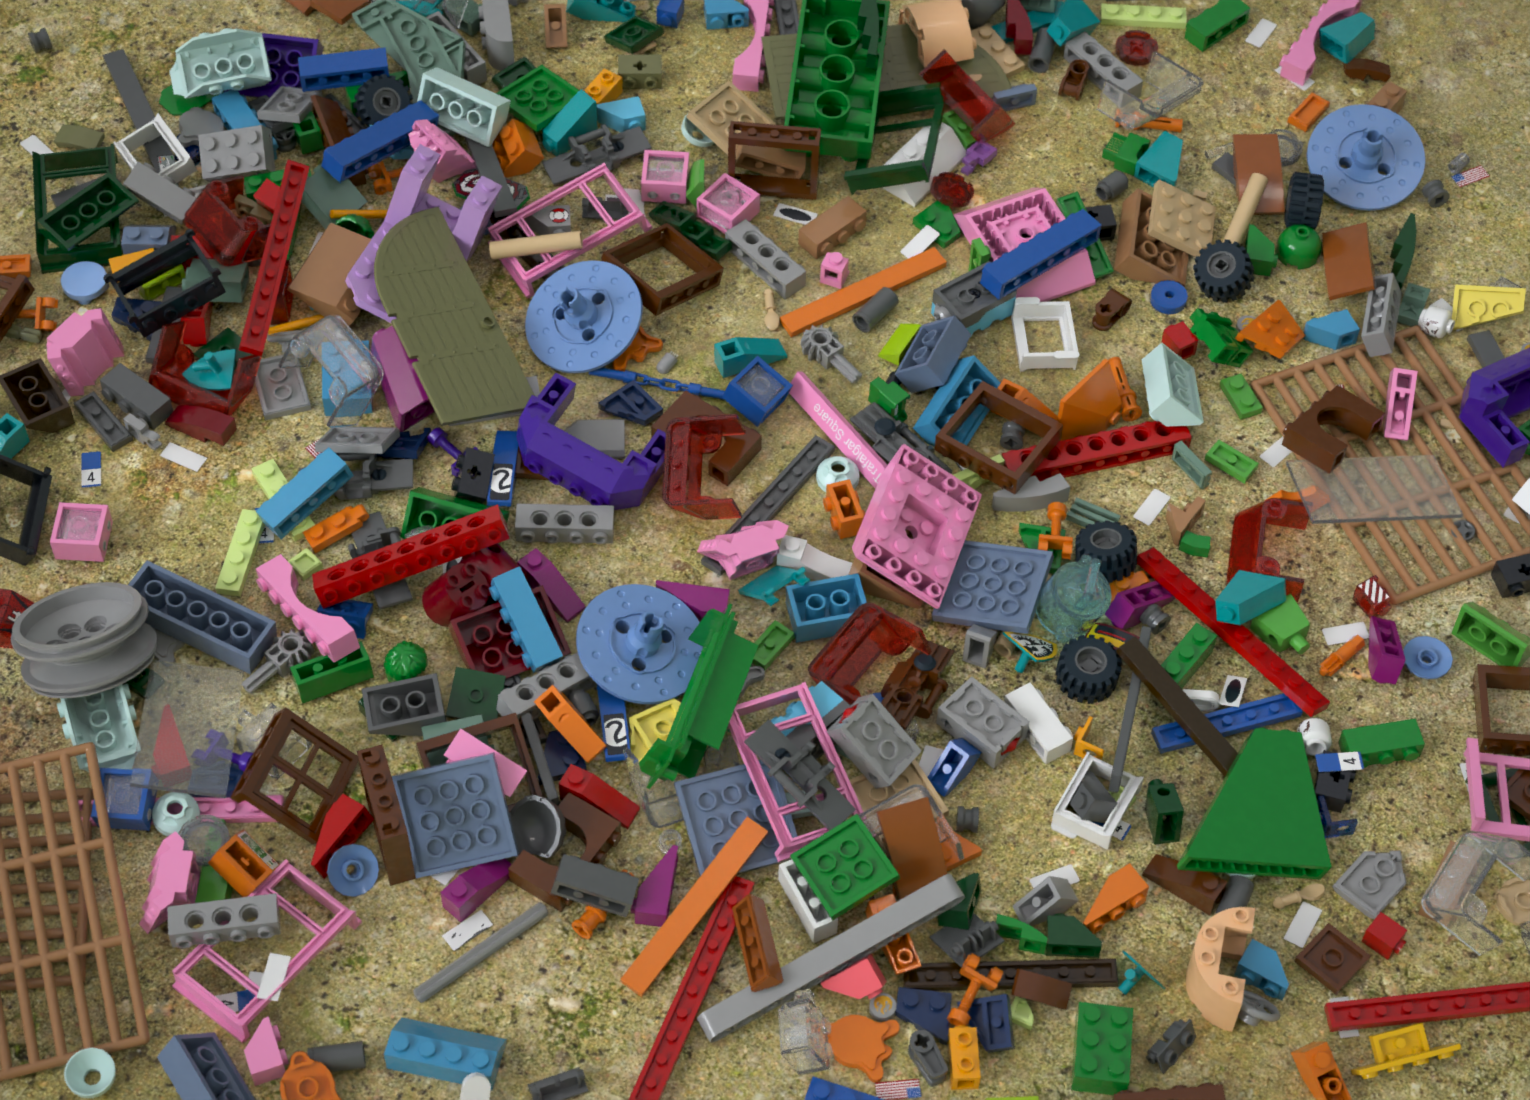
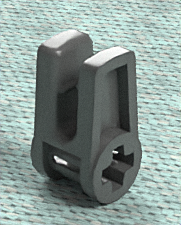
[908,1030,948,1087]

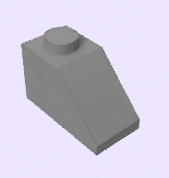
[1012,876,1079,926]

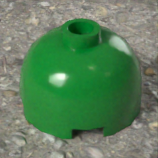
[1275,224,1322,270]

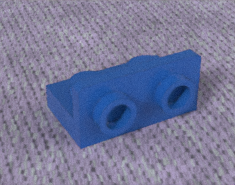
[317,599,373,639]

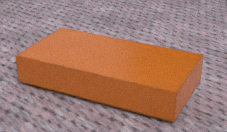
[1287,93,1330,132]

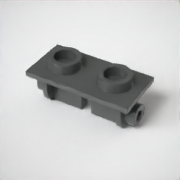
[582,197,628,220]
[1146,1019,1196,1074]
[528,1067,589,1100]

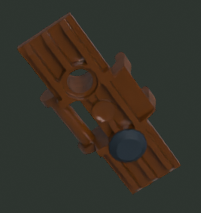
[881,638,954,731]

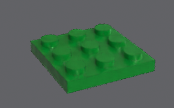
[496,65,580,132]
[790,814,900,921]

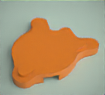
[613,326,663,372]
[820,1015,900,1083]
[280,1051,342,1100]

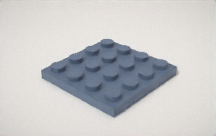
[932,540,1054,634]
[392,752,519,878]
[674,760,798,876]

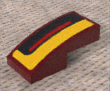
[1085,622,1140,650]

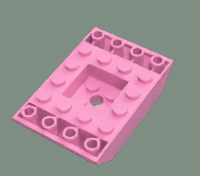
[953,188,1096,302]
[852,444,982,609]

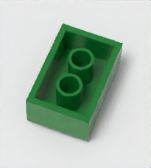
[1071,1002,1134,1095]

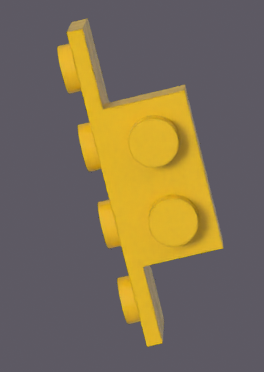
[1351,1023,1461,1079]

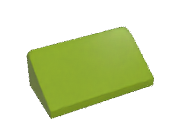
[139,264,186,300]
[878,323,921,366]

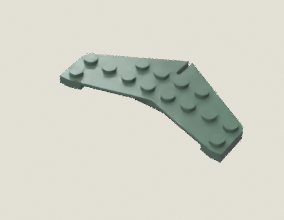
[352,0,466,136]

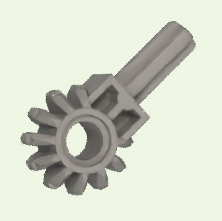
[800,324,862,384]
[242,628,314,693]

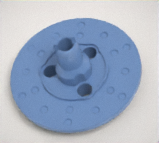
[1307,104,1425,211]
[525,261,643,373]
[576,584,703,704]

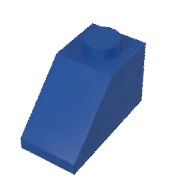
[927,738,982,797]

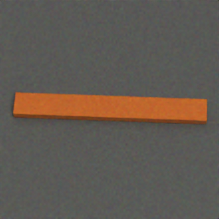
[779,247,947,338]
[620,816,768,997]

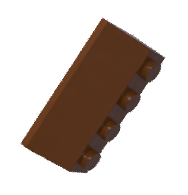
[310,95,369,187]

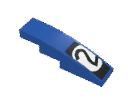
[487,430,519,507]
[596,683,631,762]

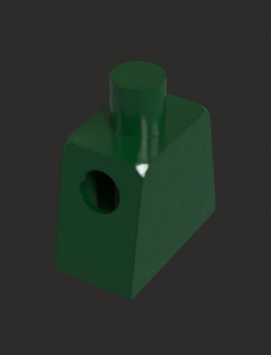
[1145,779,1184,845]

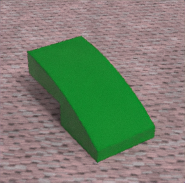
[996,914,1048,955]

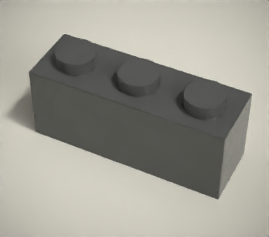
[100,363,173,430]
[550,854,639,917]

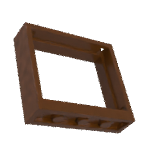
[728,121,821,200]
[601,223,724,316]
[935,381,1063,495]
[1473,664,1530,756]
[415,712,543,812]
[357,744,416,886]

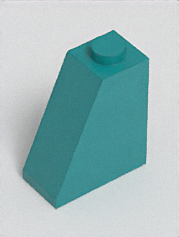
[1047,0,1101,46]
[1319,12,1375,64]
[543,89,598,156]
[1134,131,1183,187]
[1216,570,1286,625]

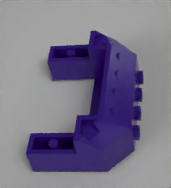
[1459,347,1530,468]
[516,373,679,510]

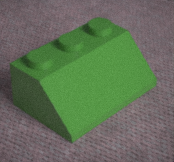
[1451,602,1530,667]

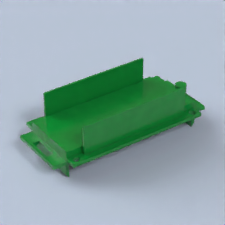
[637,603,759,789]

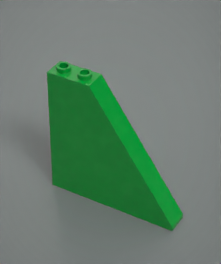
[1177,727,1332,880]

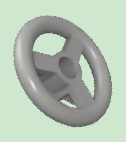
[267,330,313,353]
[1238,990,1281,1026]

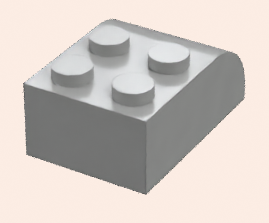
[478,0,515,71]

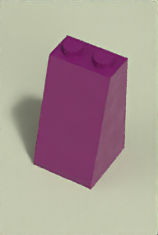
[371,326,435,432]

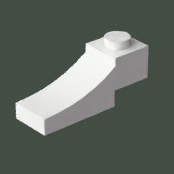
[777,535,852,580]

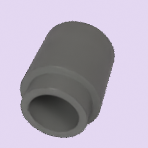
[1095,170,1128,201]
[567,689,599,726]

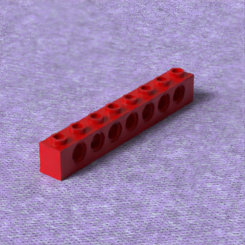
[1002,421,1192,482]
[312,504,510,609]

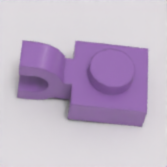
[961,139,997,176]

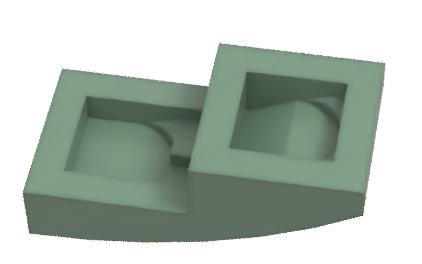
[1397,283,1431,327]

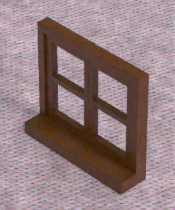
[230,708,359,845]

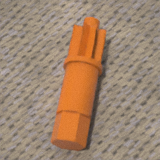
[1319,635,1365,676]

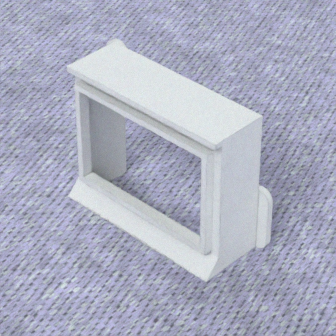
[113,113,197,184]
[1011,297,1079,373]
[1051,752,1144,850]

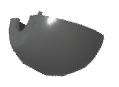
[961,0,1005,29]
[509,795,566,858]

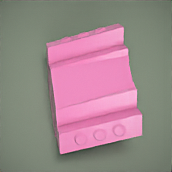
[408,119,476,183]
[46,308,124,397]
[697,520,789,580]
[139,831,200,934]

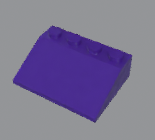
[224,33,324,98]

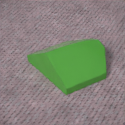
[686,159,705,208]

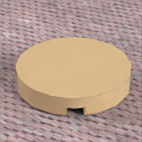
[1497,877,1530,928]

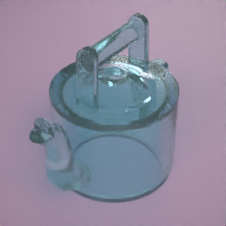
[1036,554,1111,644]

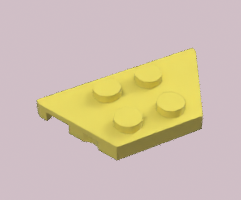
[629,698,681,771]

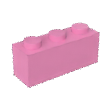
[444,729,527,797]

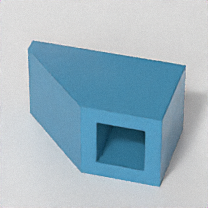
[704,0,749,30]
[1303,309,1360,350]
[1234,939,1289,1001]

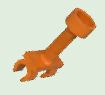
[368,160,404,195]
[17,297,58,331]
[1038,502,1073,560]
[947,953,1003,1026]

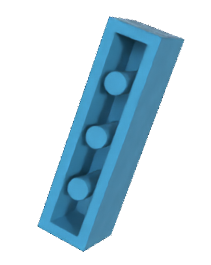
[212,89,278,160]
[256,447,354,539]
[489,566,563,673]

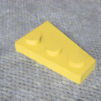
[1452,284,1526,331]

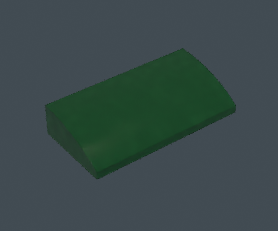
[37,172,139,251]

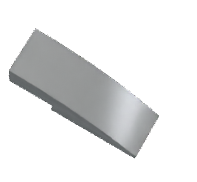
[992,473,1070,512]

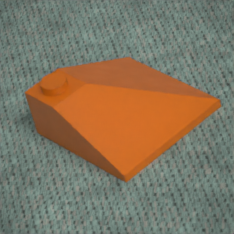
[1057,359,1122,441]

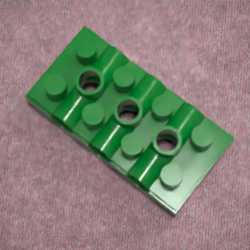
[784,0,890,162]

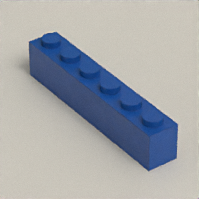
[321,100,440,182]
[980,209,1102,300]

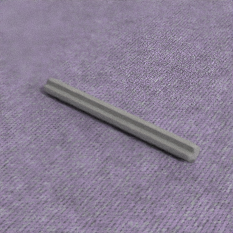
[413,902,548,1003]

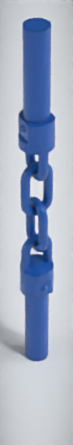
[589,368,725,400]

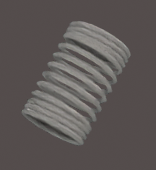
[1448,153,1470,174]

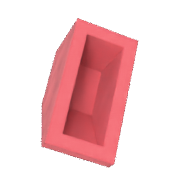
[821,954,887,999]

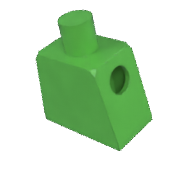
[1250,594,1310,655]

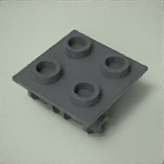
[930,913,1005,968]

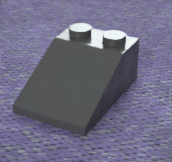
[362,673,447,736]

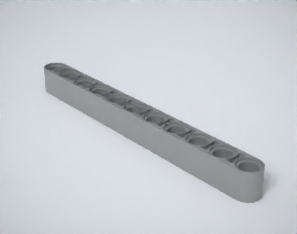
[697,874,965,1043]

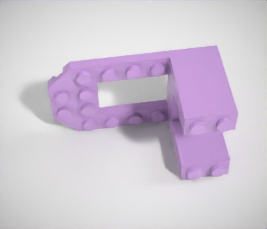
[345,144,502,323]

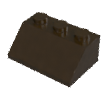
[0,358,75,433]

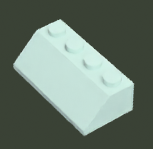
[417,67,511,147]
[1142,343,1204,427]

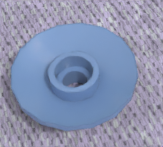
[1403,636,1453,679]
[327,844,379,897]

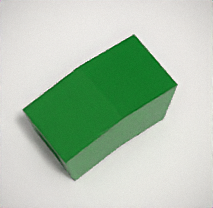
[1179,530,1211,558]

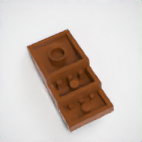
[310,0,377,25]
[1232,134,1285,215]
[1322,222,1375,300]
[876,796,947,901]

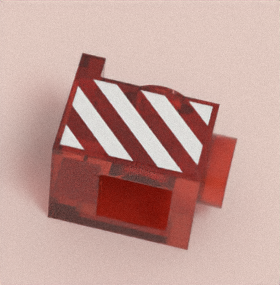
[1352,575,1392,618]

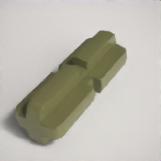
[5,324,43,343]

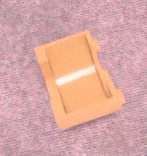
[898,0,977,68]
[1186,907,1255,1032]

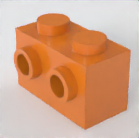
[823,479,865,539]

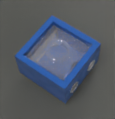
[722,356,793,427]
[91,768,159,831]

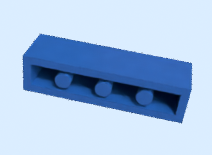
[298,47,389,92]

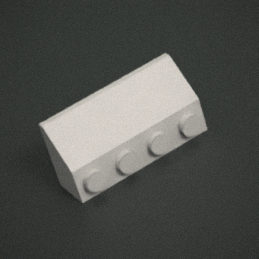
[882,122,966,207]

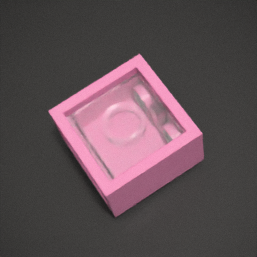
[641,150,689,204]
[697,173,760,234]
[50,502,113,562]

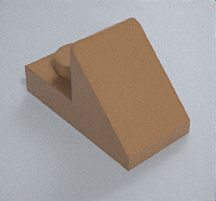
[544,4,568,49]
[1166,496,1206,546]

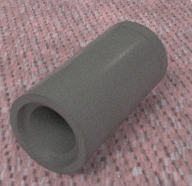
[1028,28,1056,73]
[852,287,899,333]
[1215,875,1254,914]
[307,1041,366,1073]

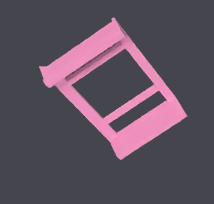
[488,163,652,299]
[728,682,867,863]
[1464,738,1530,842]
[172,859,362,1044]

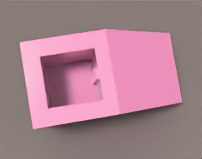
[244,1017,289,1086]

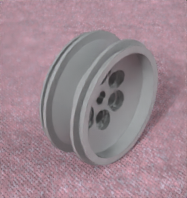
[11,582,158,698]

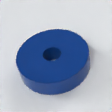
[1150,280,1188,314]

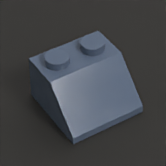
[121,224,176,255]

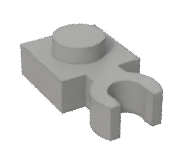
[123,413,162,451]

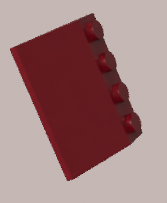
[448,585,571,679]

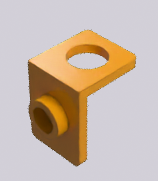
[1074,716,1104,760]

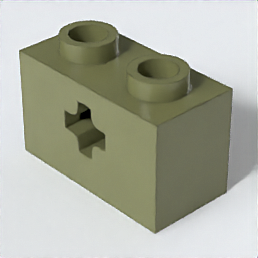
[618,55,662,89]

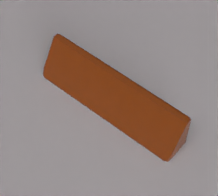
[732,893,784,992]

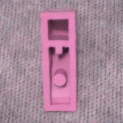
[1384,368,1418,441]

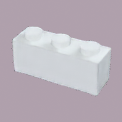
[1004,682,1073,765]
[778,860,838,944]

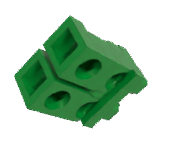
[1190,308,1253,368]

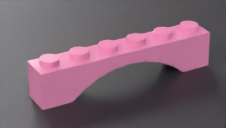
[732,0,774,92]
[1279,0,1362,86]
[256,554,360,663]

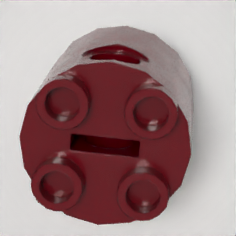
[458,543,528,605]
[422,562,491,627]

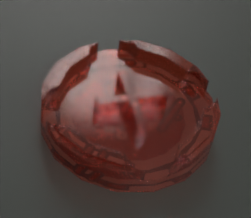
[1115,30,1158,66]
[930,172,974,208]

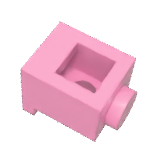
[820,252,850,289]

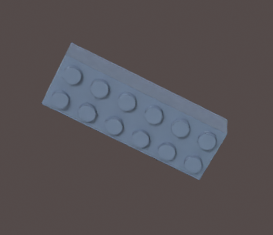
[128,560,277,675]

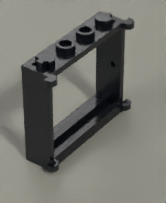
[103,229,226,338]
[0,454,52,566]

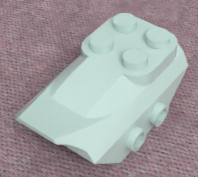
[170,28,272,99]
[57,684,141,784]

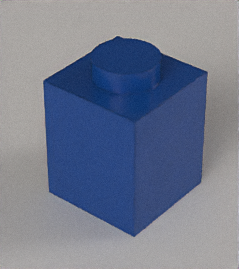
[656,0,684,29]

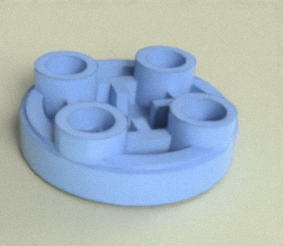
[61,261,109,305]

